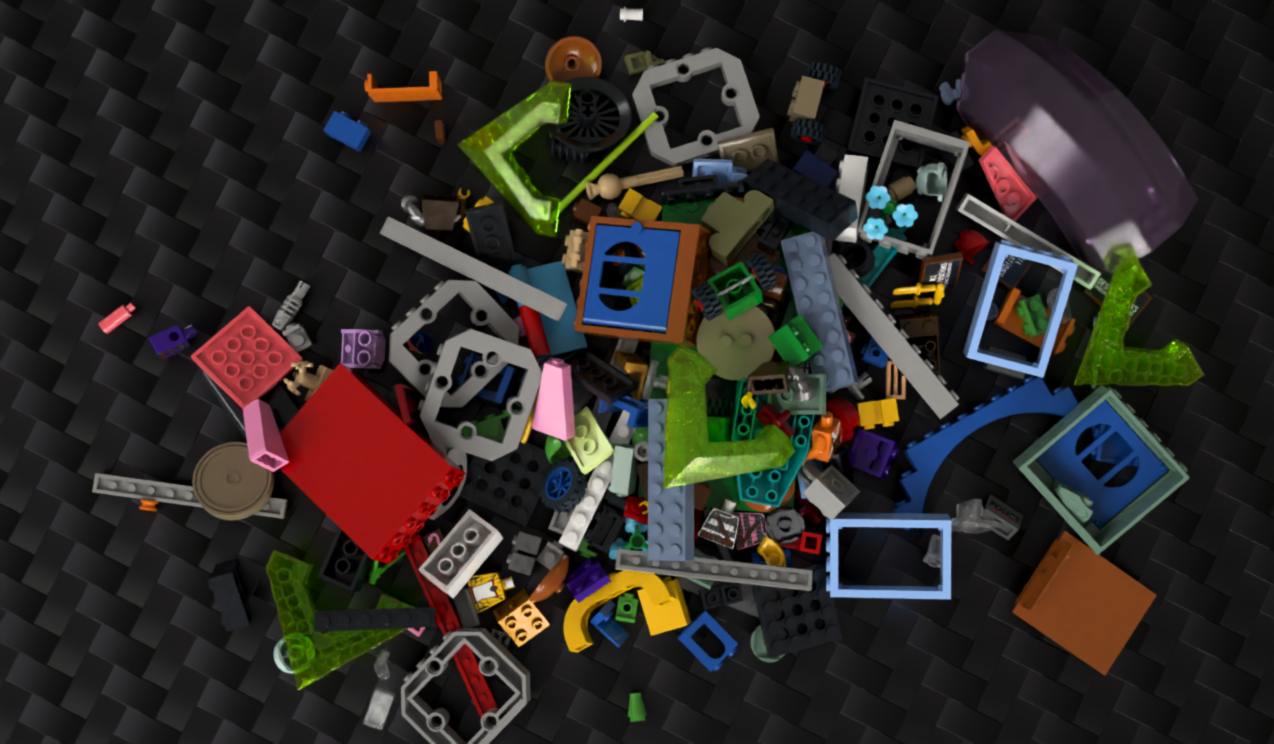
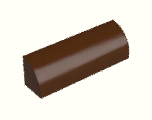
[706,256,788,304]

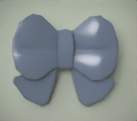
[939,79,971,105]

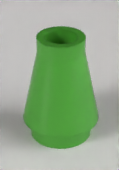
[628,693,647,722]

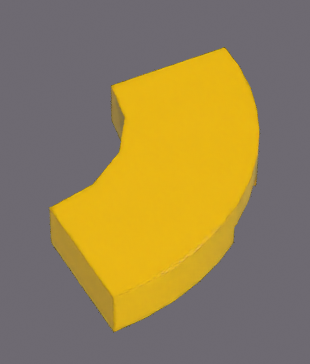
[757,534,786,567]

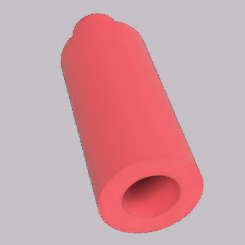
[98,303,136,334]

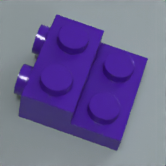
[849,428,899,480]
[564,557,611,603]

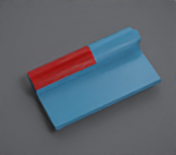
[508,261,588,360]

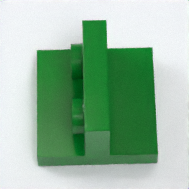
[768,314,823,366]

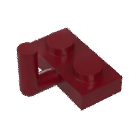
[755,402,796,444]
[794,487,825,525]

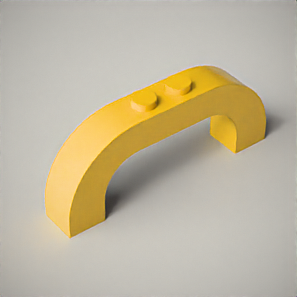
[564,570,677,652]

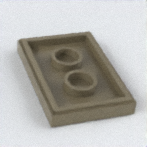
[717,128,779,172]

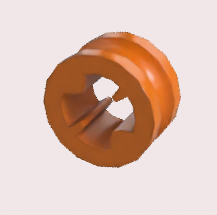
[139,499,158,511]

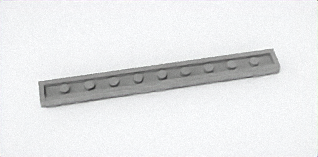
[92,473,288,519]
[615,549,813,591]

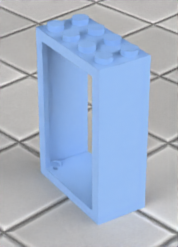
[963,239,1078,378]
[826,513,951,599]

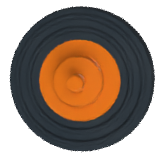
[606,242,637,276]

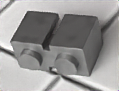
[506,531,543,576]

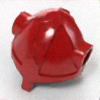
[955,229,991,264]

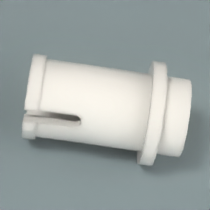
[620,7,643,22]

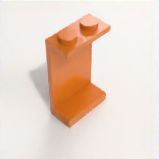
[364,71,442,102]
[992,288,1076,355]

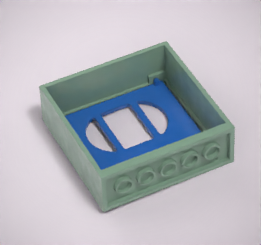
[1012,385,1190,555]

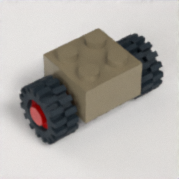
[787,62,842,145]

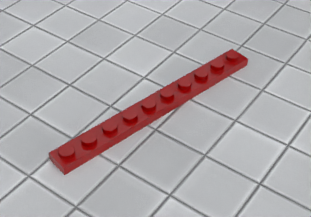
[404,534,499,718]

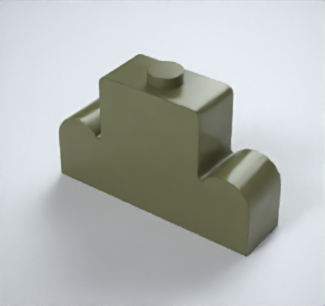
[701,190,774,266]

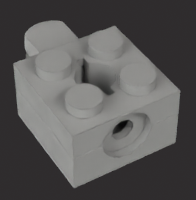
[798,462,860,521]

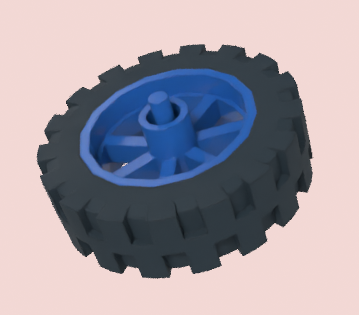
[539,459,588,513]

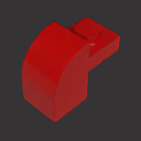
[826,397,860,445]
[778,531,822,554]

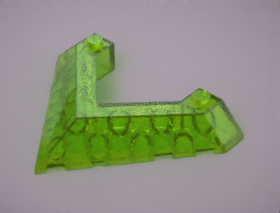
[457,81,571,237]
[1074,253,1204,386]
[662,344,795,489]
[266,550,416,690]

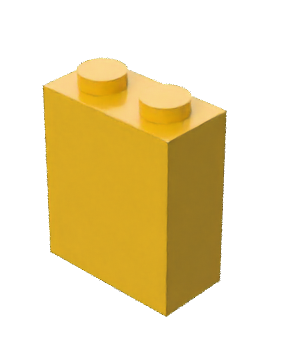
[637,576,692,636]

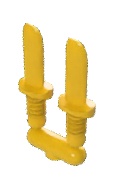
[890,282,945,309]

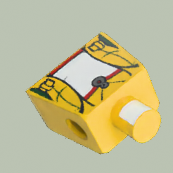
[468,572,515,613]

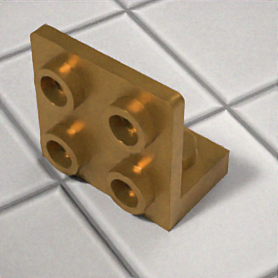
[614,350,649,401]
[493,588,550,647]

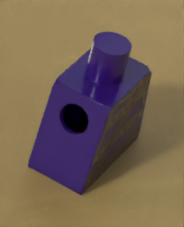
[148,325,197,361]

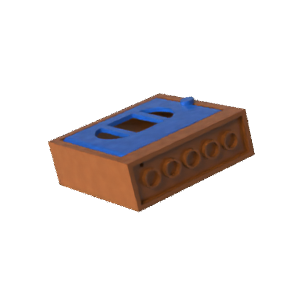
[574,216,713,348]

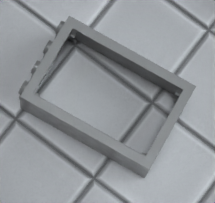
[857,120,970,260]

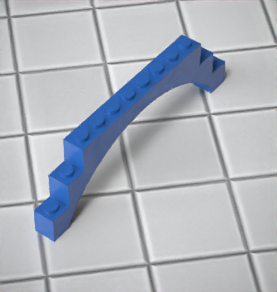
[892,375,1098,530]

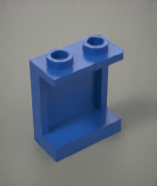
[1089,424,1145,467]

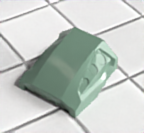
[1052,479,1093,523]

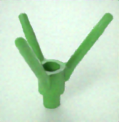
[368,550,406,584]

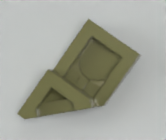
[624,50,665,75]

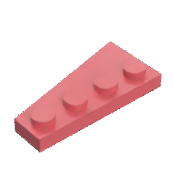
[979,146,1037,221]

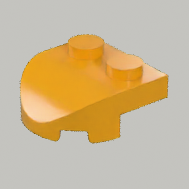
[961,126,992,156]

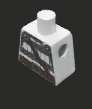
[698,499,740,549]

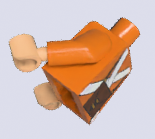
[801,411,842,466]

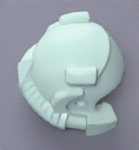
[916,162,947,202]

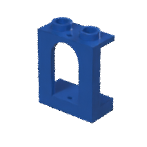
[457,352,516,405]
[598,394,648,428]
[677,610,738,672]

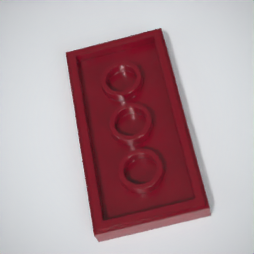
[395,384,426,430]

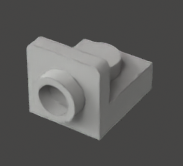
[282,323,313,353]
[923,534,940,568]
[536,540,565,570]

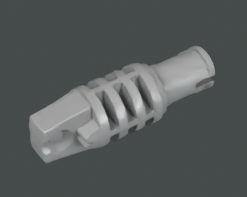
[272,280,310,331]

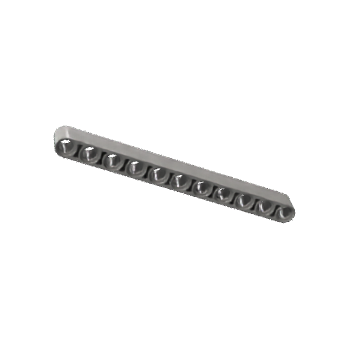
[379,217,567,322]

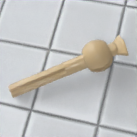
[585,166,684,201]

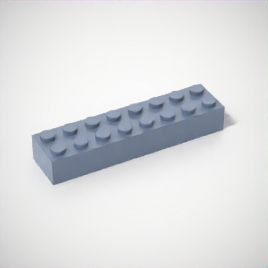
[781,231,859,392]
[648,398,694,561]

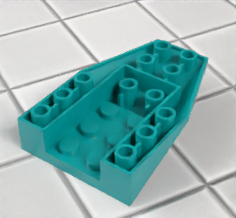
[731,379,814,508]

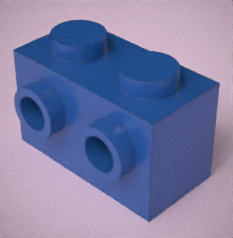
[323,111,371,152]
[859,332,889,368]

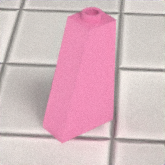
[532,358,575,441]
[243,399,289,472]

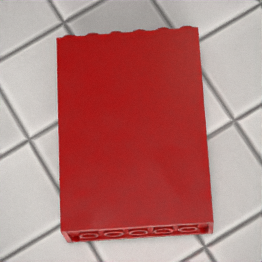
[280,363,466,564]

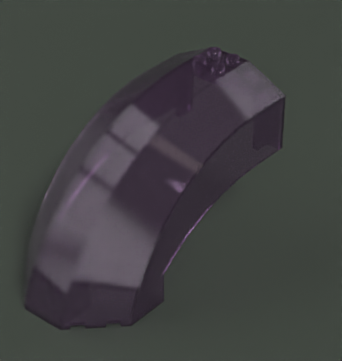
[956,30,1199,273]

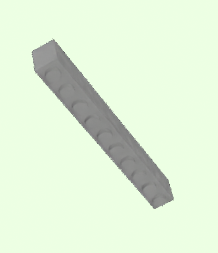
[829,253,960,419]

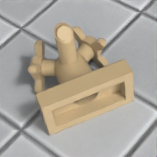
[284,361,333,401]

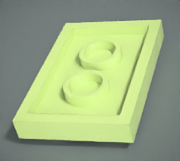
[563,406,615,475]

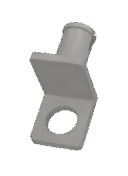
[828,372,872,402]

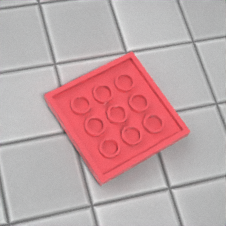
[190,306,303,409]

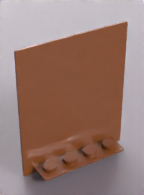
[1012,531,1157,676]

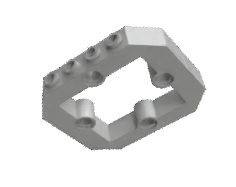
[632,47,760,167]
[389,280,519,407]
[417,328,542,461]
[401,628,531,744]

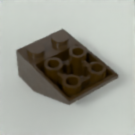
[895,312,940,376]

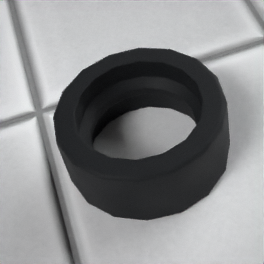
[837,240,875,278]

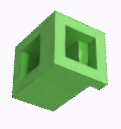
[615,593,638,623]

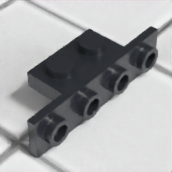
[661,174,739,206]

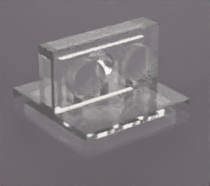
[642,360,674,402]
[951,499,996,534]

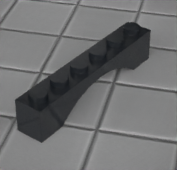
[314,607,437,632]

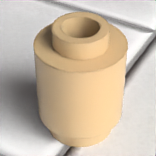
[887,176,916,202]

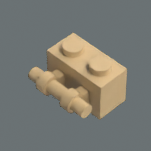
[562,229,589,273]

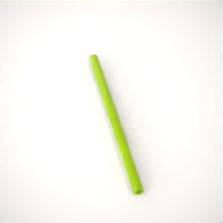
[544,111,659,223]

